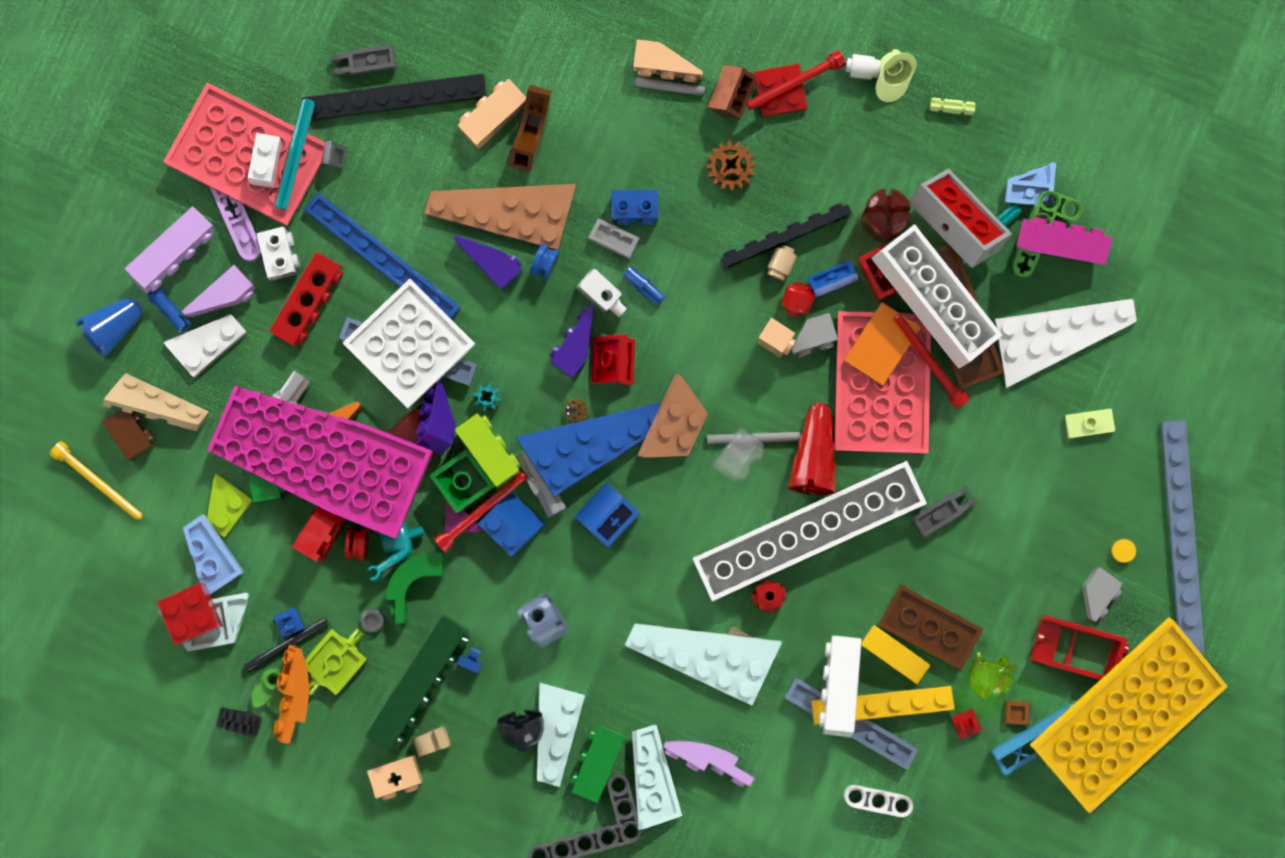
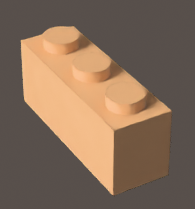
[458,79,526,149]

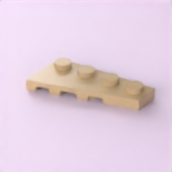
[102,373,209,431]

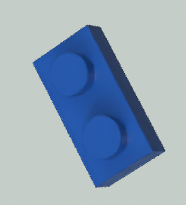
[807,260,859,297]

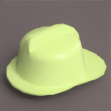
[875,49,917,102]

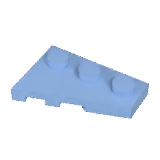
[183,514,244,594]

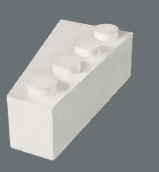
[819,636,861,737]

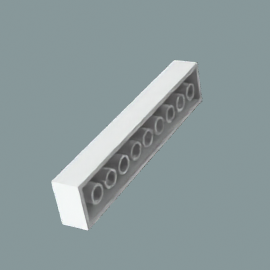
[692,461,927,601]

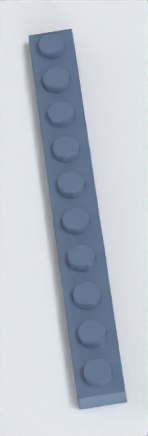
[1160,420,1205,654]

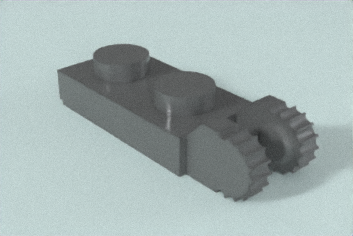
[330,44,397,77]
[911,486,977,538]

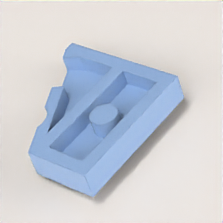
[1005,162,1056,208]

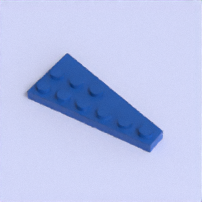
[516,403,660,497]

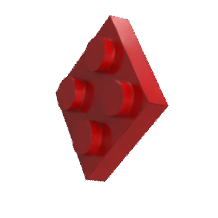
[754,63,808,118]

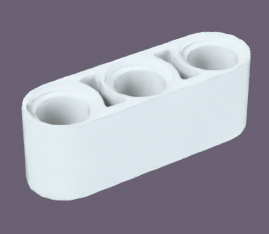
[843,785,913,817]

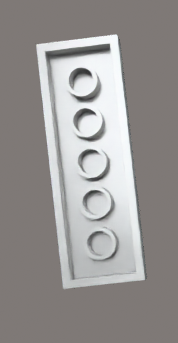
[871,224,1002,369]

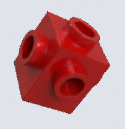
[752,579,786,614]

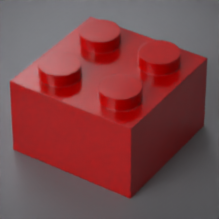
[157,583,223,645]

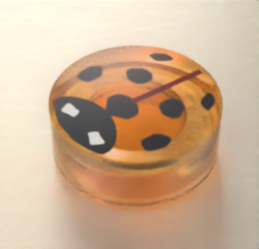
[565,398,588,422]

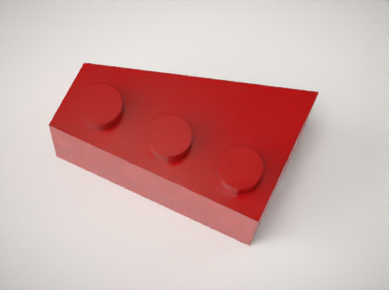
[292,506,348,563]

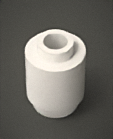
[846,54,880,80]

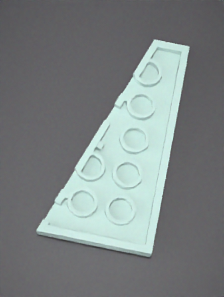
[625,623,782,705]

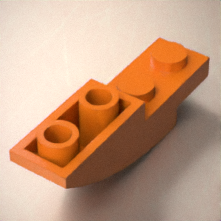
[273,645,309,744]

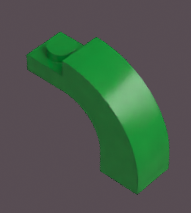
[386,552,444,623]

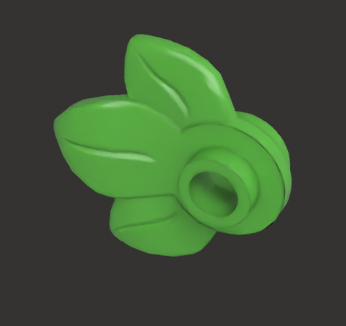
[251,668,285,715]

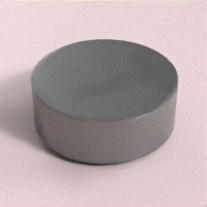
[360,609,385,633]

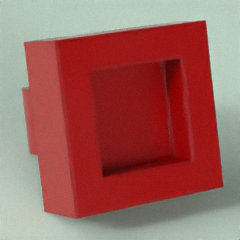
[951,708,982,739]

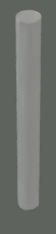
[707,432,800,444]

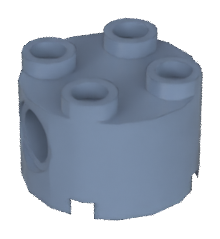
[517,592,569,648]

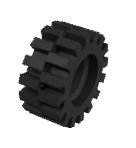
[216,707,262,736]

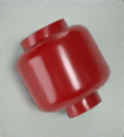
[781,282,815,318]

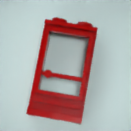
[1029,615,1129,680]

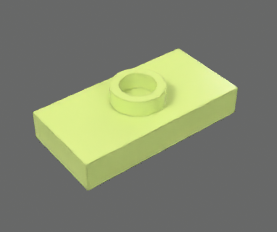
[1064,408,1115,439]

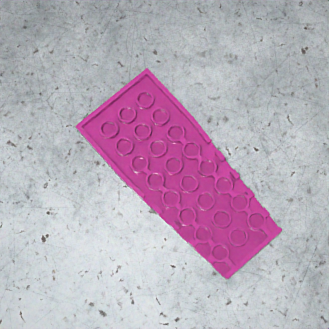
[208,386,433,539]

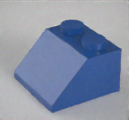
[478,492,545,557]

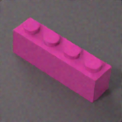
[1017,217,1113,265]

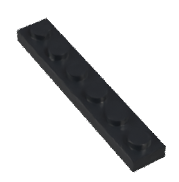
[720,203,852,271]

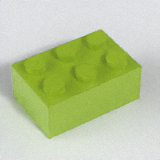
[455,413,521,491]

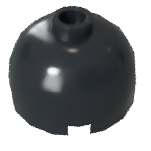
[497,710,544,752]

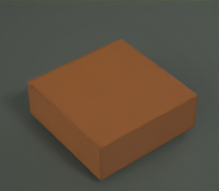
[1004,701,1030,726]

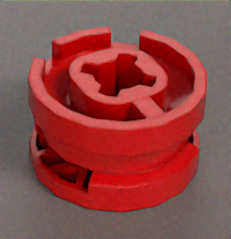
[345,527,369,561]

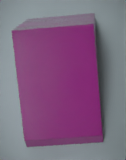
[445,500,483,533]

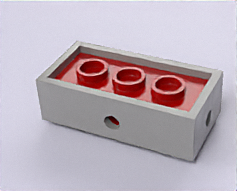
[909,169,1012,268]

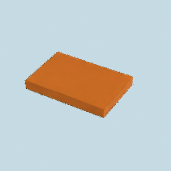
[844,302,921,386]

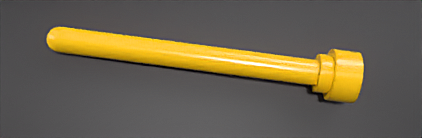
[49,441,143,520]

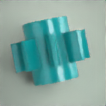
[473,383,502,412]

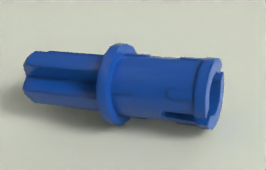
[622,266,665,305]

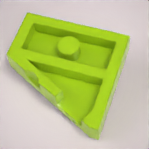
[207,474,253,538]

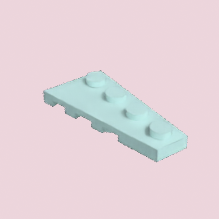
[537,683,585,787]
[632,725,682,830]

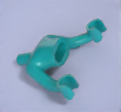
[356,522,425,582]

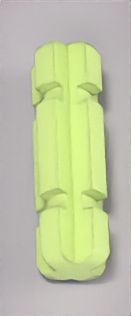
[930,98,975,115]

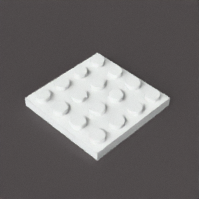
[343,279,475,410]

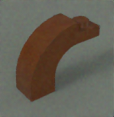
[509,85,552,172]

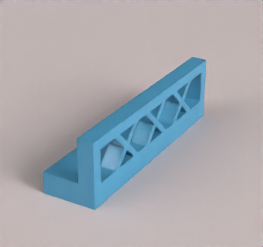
[990,703,1074,776]

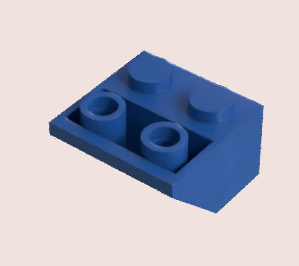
[574,483,640,548]

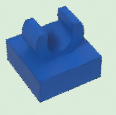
[273,607,305,638]
[457,647,484,673]

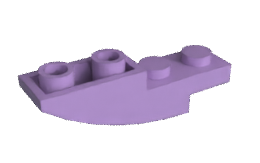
[663,741,754,787]

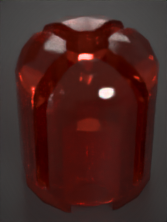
[861,188,911,242]

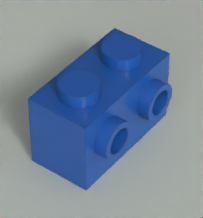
[612,190,658,226]

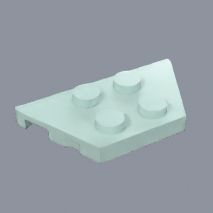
[159,593,250,651]

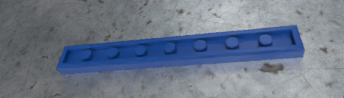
[304,192,461,320]

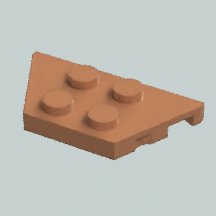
[638,374,708,458]

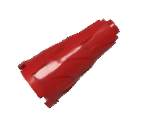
[788,403,836,496]

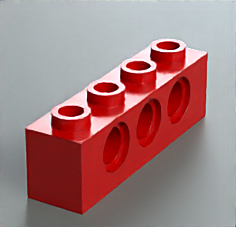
[269,252,343,348]

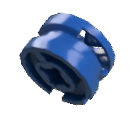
[530,244,560,281]

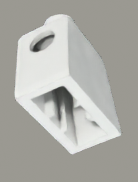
[575,269,628,317]

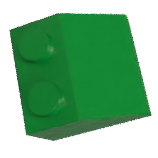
[429,449,495,514]

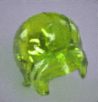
[970,652,1017,700]

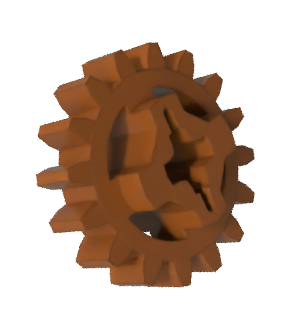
[706,141,756,192]

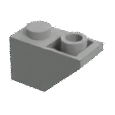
[791,313,838,358]
[1082,567,1123,622]

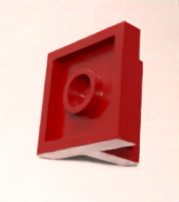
[591,334,636,385]

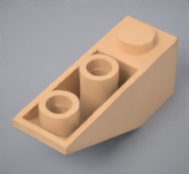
[634,40,703,82]

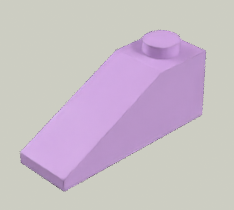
[182,265,256,318]

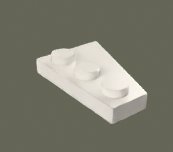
[163,314,247,378]

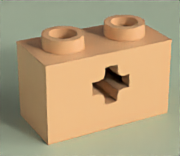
[757,318,796,358]
[367,755,423,801]

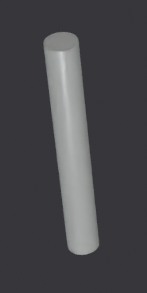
[636,77,705,96]

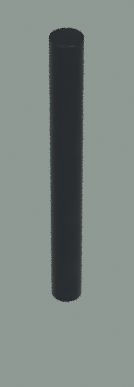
[243,617,329,673]

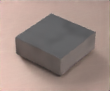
[322,141,347,169]

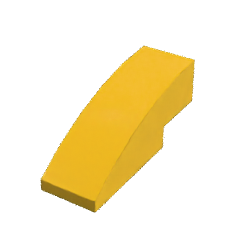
[861,625,930,684]

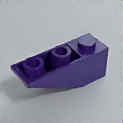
[550,305,594,380]
[416,379,456,455]

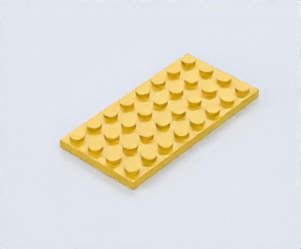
[1030,618,1228,814]

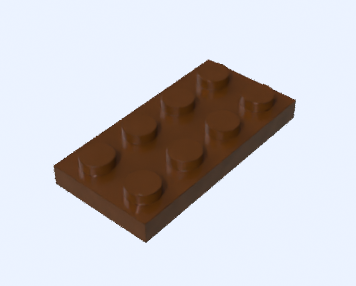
[878,584,983,671]

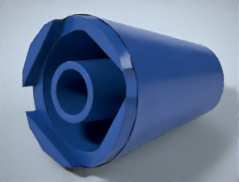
[75,297,143,358]

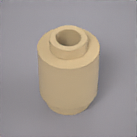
[767,245,797,281]

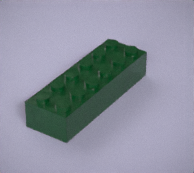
[365,615,470,752]

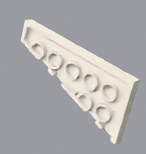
[994,299,1137,389]

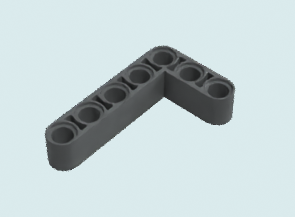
[528,774,641,858]

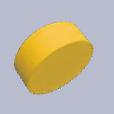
[1111,539,1136,563]

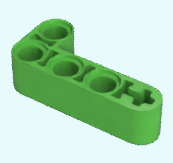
[1010,191,1083,277]

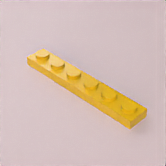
[811,686,954,725]

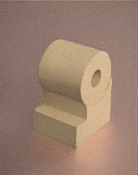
[412,726,452,757]

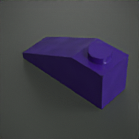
[453,235,522,292]

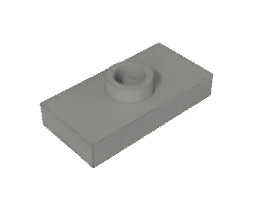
[588,218,640,260]

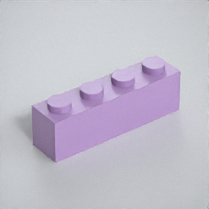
[125,206,214,294]

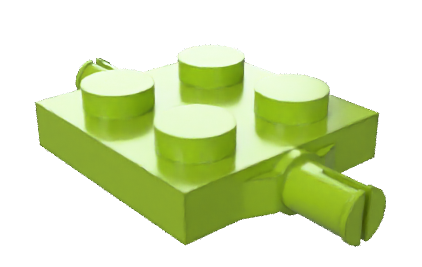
[305,628,368,696]

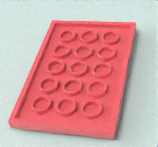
[163,82,326,227]
[834,311,931,454]

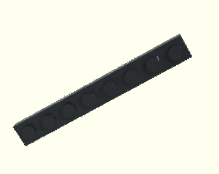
[302,73,487,121]

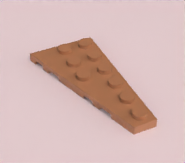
[425,184,577,250]

